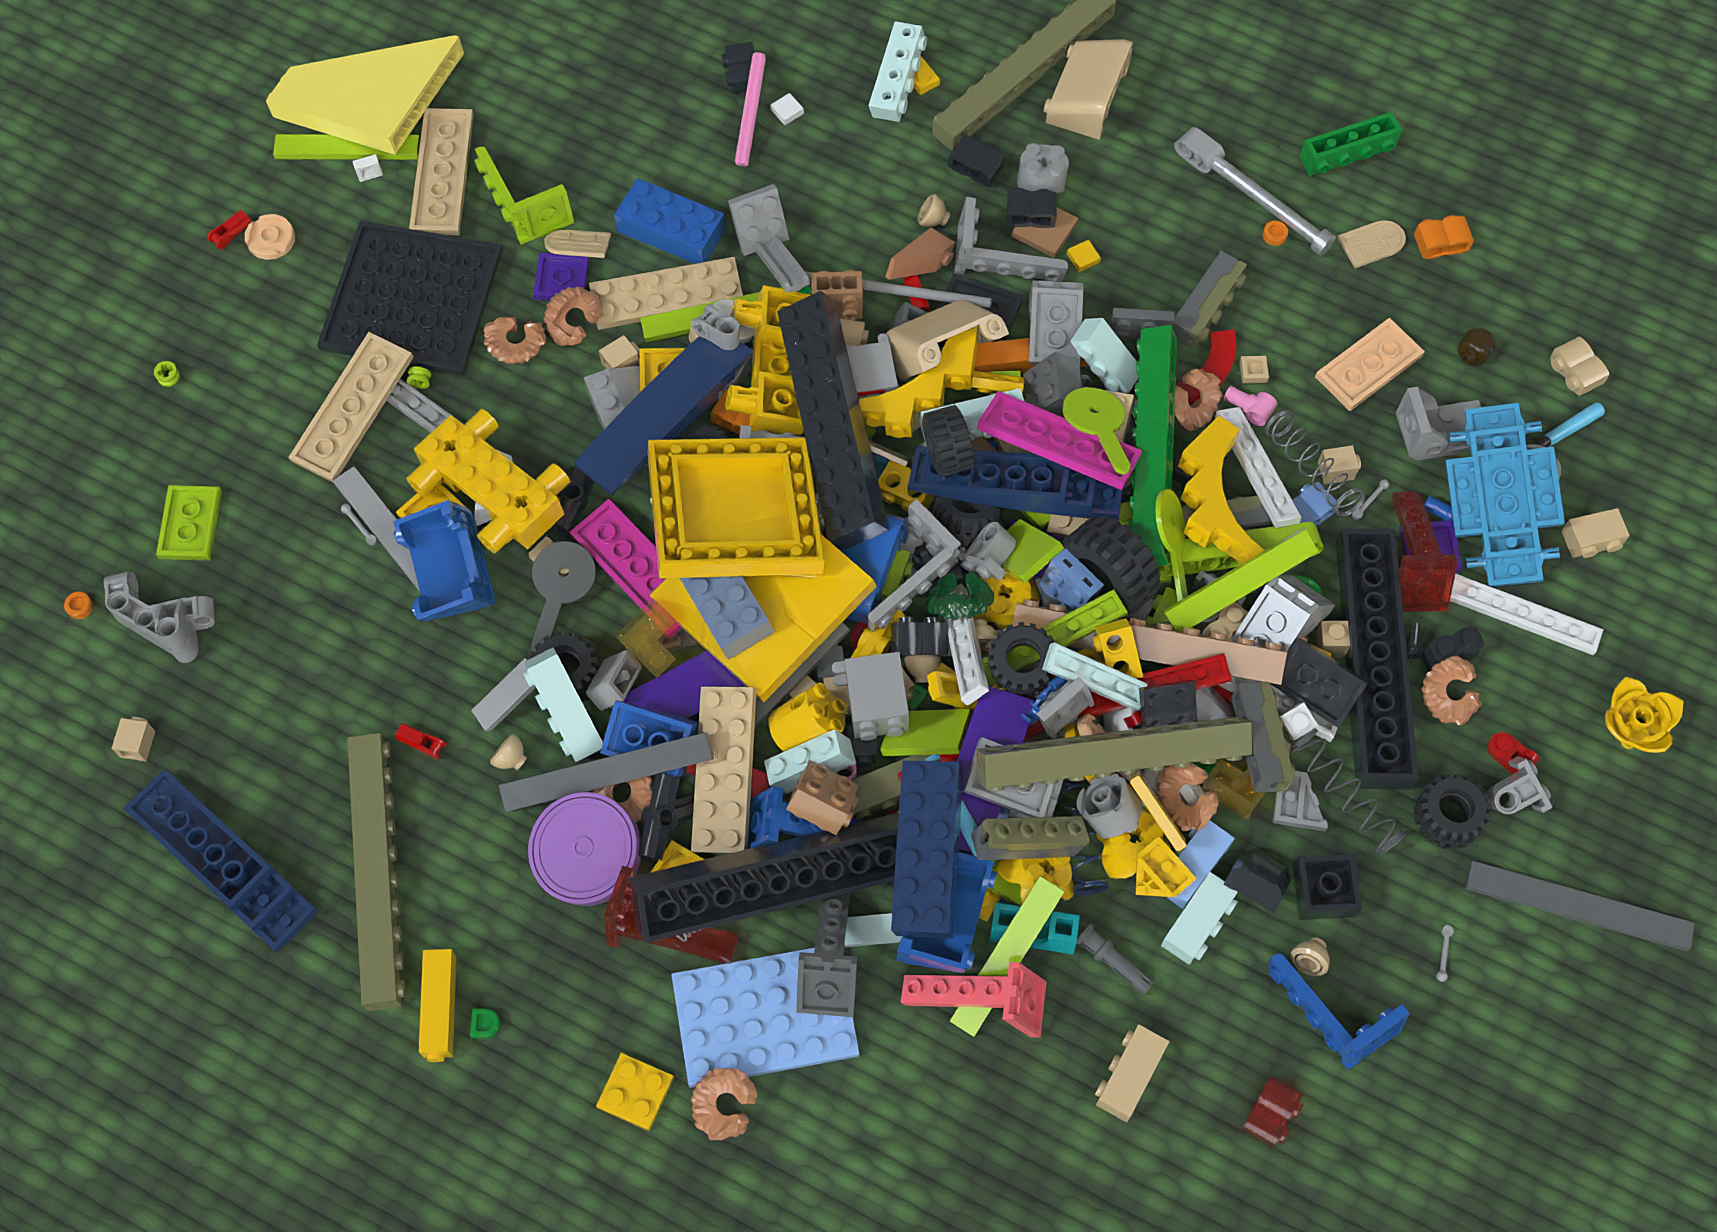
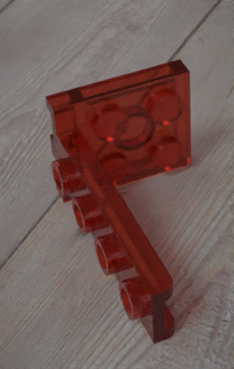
[1392,491,1458,612]
[604,866,738,964]

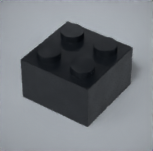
[1292,854,1362,920]

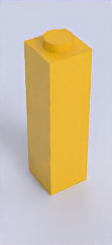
[419,949,456,1062]

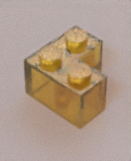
[615,599,676,678]
[1202,758,1266,820]

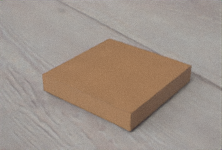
[1012,208,1078,258]

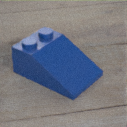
[600,700,699,778]

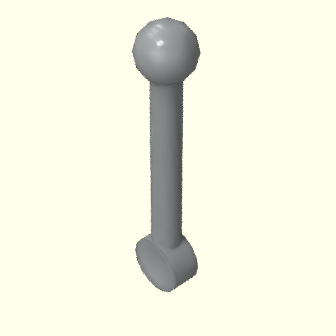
[1352,479,1389,520]
[341,504,377,546]
[1436,925,1454,982]

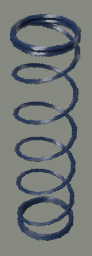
[1057,781,1109,895]

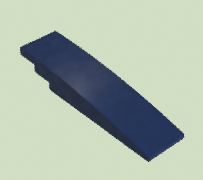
[574,336,753,495]
[908,446,1124,520]
[124,769,318,953]

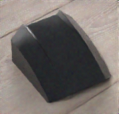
[1223,848,1291,913]

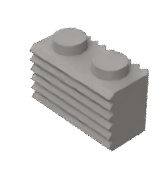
[586,650,642,711]

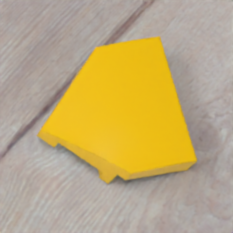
[1136,836,1197,897]

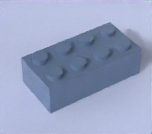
[680,576,775,660]

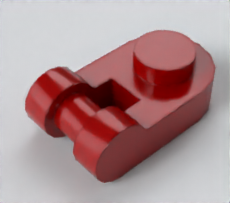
[1487,732,1539,775]

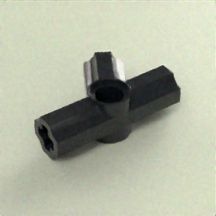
[547,463,595,535]
[638,774,694,861]

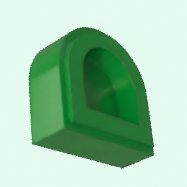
[470,1009,501,1039]

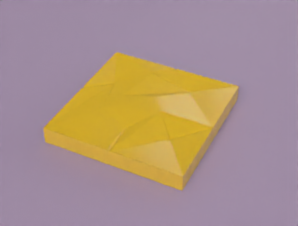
[648,437,825,578]
[650,535,877,702]

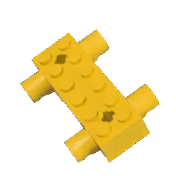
[725,285,810,436]
[406,409,570,554]

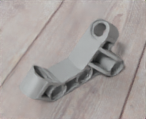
[104,571,215,663]

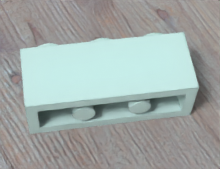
[1070,318,1139,393]
[764,729,856,794]
[1161,872,1238,965]

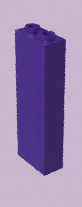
[623,651,746,722]
[957,685,1033,856]

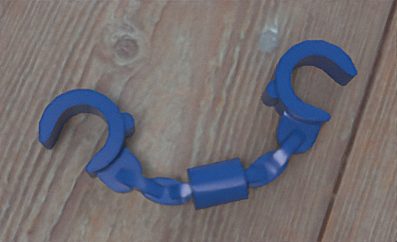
[1022,676,1068,725]

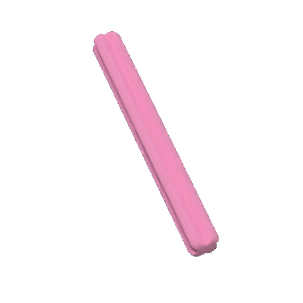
[735,52,766,167]

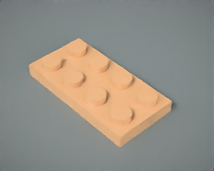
[1315,318,1425,411]

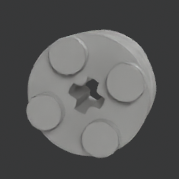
[1017,143,1069,194]
[1077,772,1142,839]

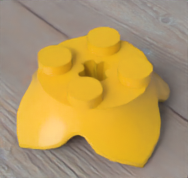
[973,572,1040,630]
[1605,677,1683,753]
[1096,807,1171,879]
[995,857,1074,903]

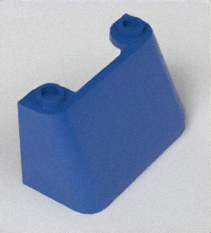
[393,500,495,622]
[834,515,910,625]
[896,852,997,973]

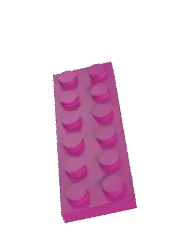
[976,391,1142,490]
[570,499,682,640]

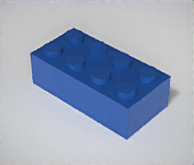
[614,178,726,264]

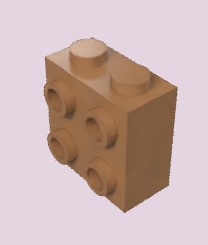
[811,270,863,321]
[786,760,859,835]

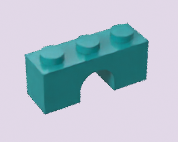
[989,903,1080,954]

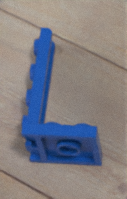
[748,786,863,849]
[1268,954,1410,1070]

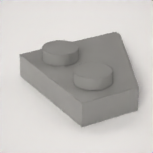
[1272,771,1328,832]

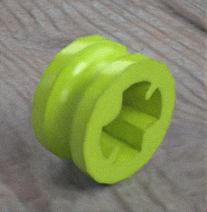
[154,361,180,387]
[407,367,431,389]

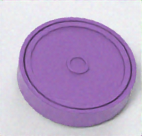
[528,792,641,906]

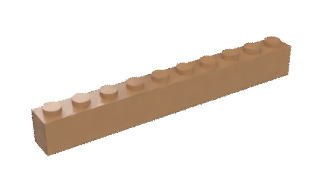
[1013,599,1287,685]

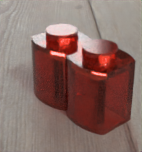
[1242,1076,1304,1148]

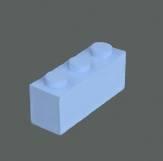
[1167,820,1235,909]

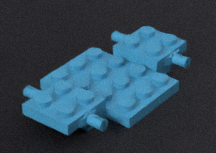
[1445,403,1565,587]

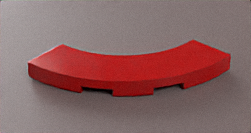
[1176,329,1236,405]

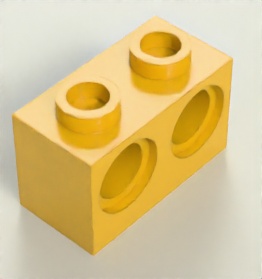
[878,460,935,513]
[1092,618,1143,679]

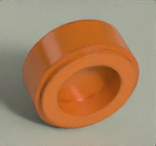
[1262,221,1288,246]
[64,591,93,619]

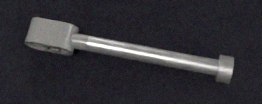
[1174,127,1336,256]

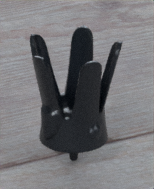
[1405,622,1426,664]

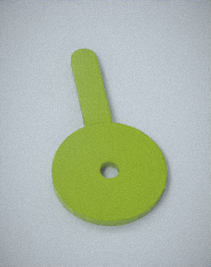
[1062,388,1131,474]
[1155,489,1188,602]

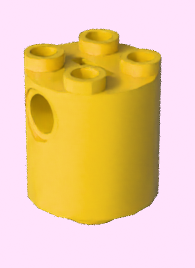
[769,682,847,752]

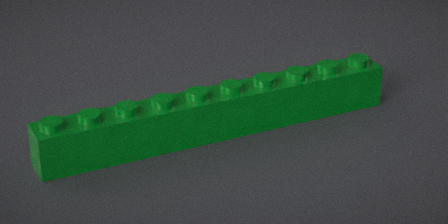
[1129,325,1177,566]

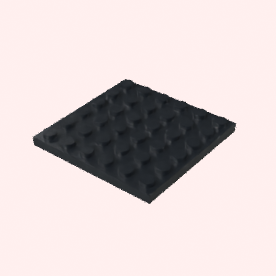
[317,221,503,376]

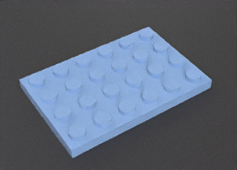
[672,948,859,1088]

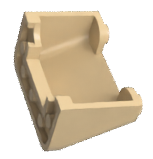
[1044,39,1134,140]
[886,299,1009,381]

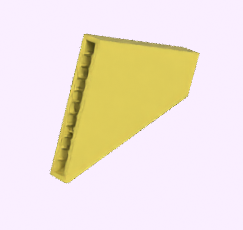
[266,35,464,155]

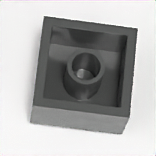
[1023,352,1082,417]

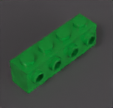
[1299,112,1402,176]

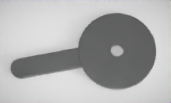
[531,541,596,652]

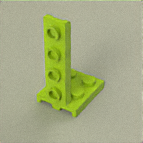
[474,147,574,245]

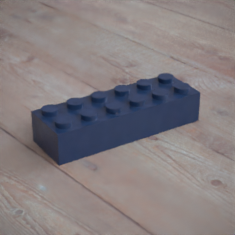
[891,760,963,939]

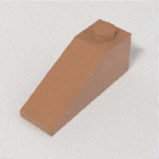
[886,228,955,280]

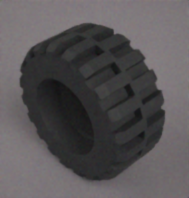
[1060,516,1160,620]

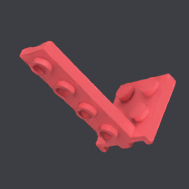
[901,962,1047,1037]

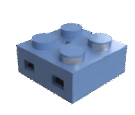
[1039,548,1104,611]

